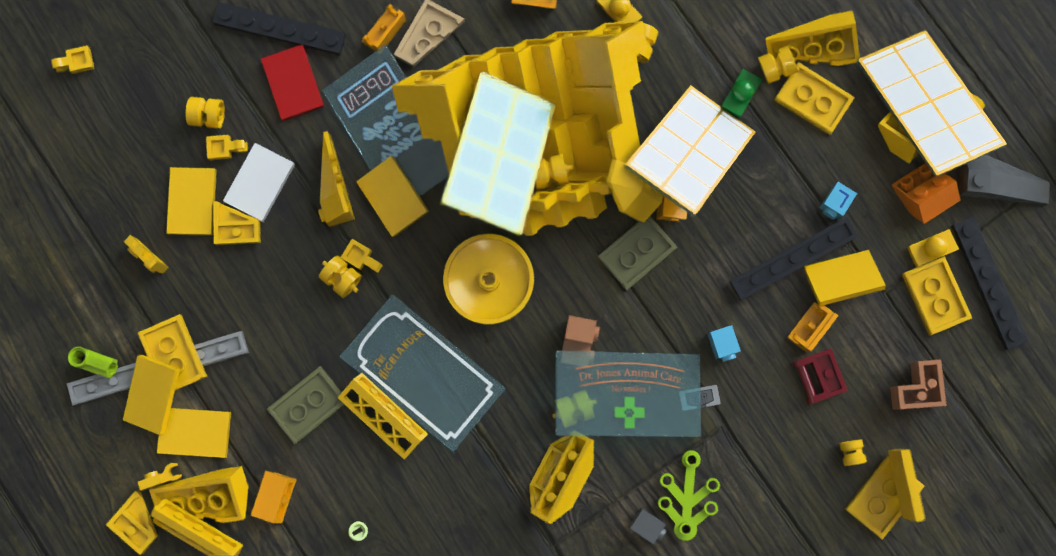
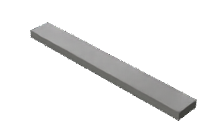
[67,331,249,405]

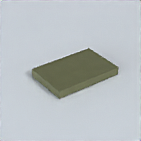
[597,216,677,291]
[267,366,345,445]

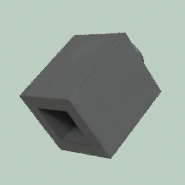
[629,508,666,544]

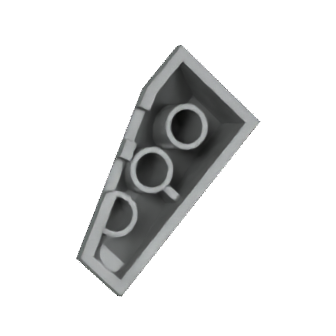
[959,154,1050,205]

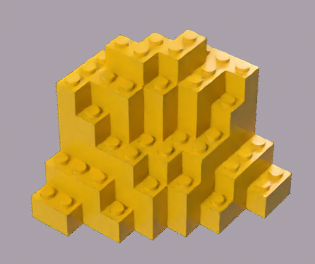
[392,21,647,236]

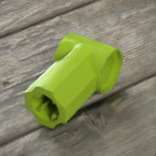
[68,347,118,379]

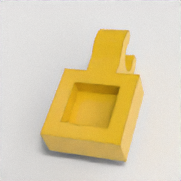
[51,46,94,74]
[206,135,248,160]
[340,239,383,273]
[138,463,182,491]

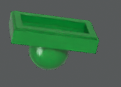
[721,69,762,118]

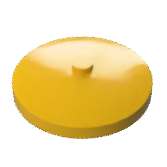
[443,234,534,325]

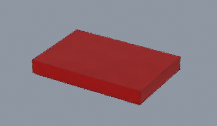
[261,45,324,121]

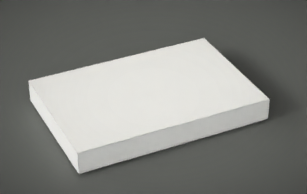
[223,143,295,222]

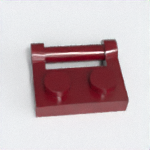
[792,348,848,405]

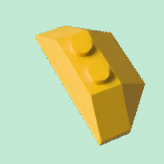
[607,159,666,223]
[529,431,594,524]

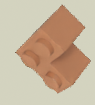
[560,316,600,369]
[890,360,946,410]

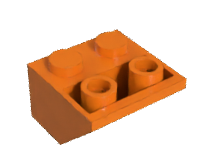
[892,161,961,224]

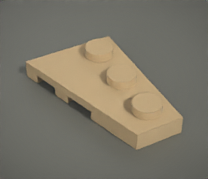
[394,0,465,67]

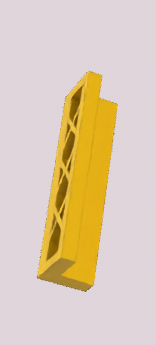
[338,373,428,460]
[151,499,243,556]

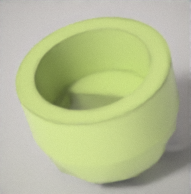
[348,522,368,541]

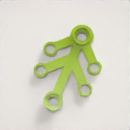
[658,450,720,541]

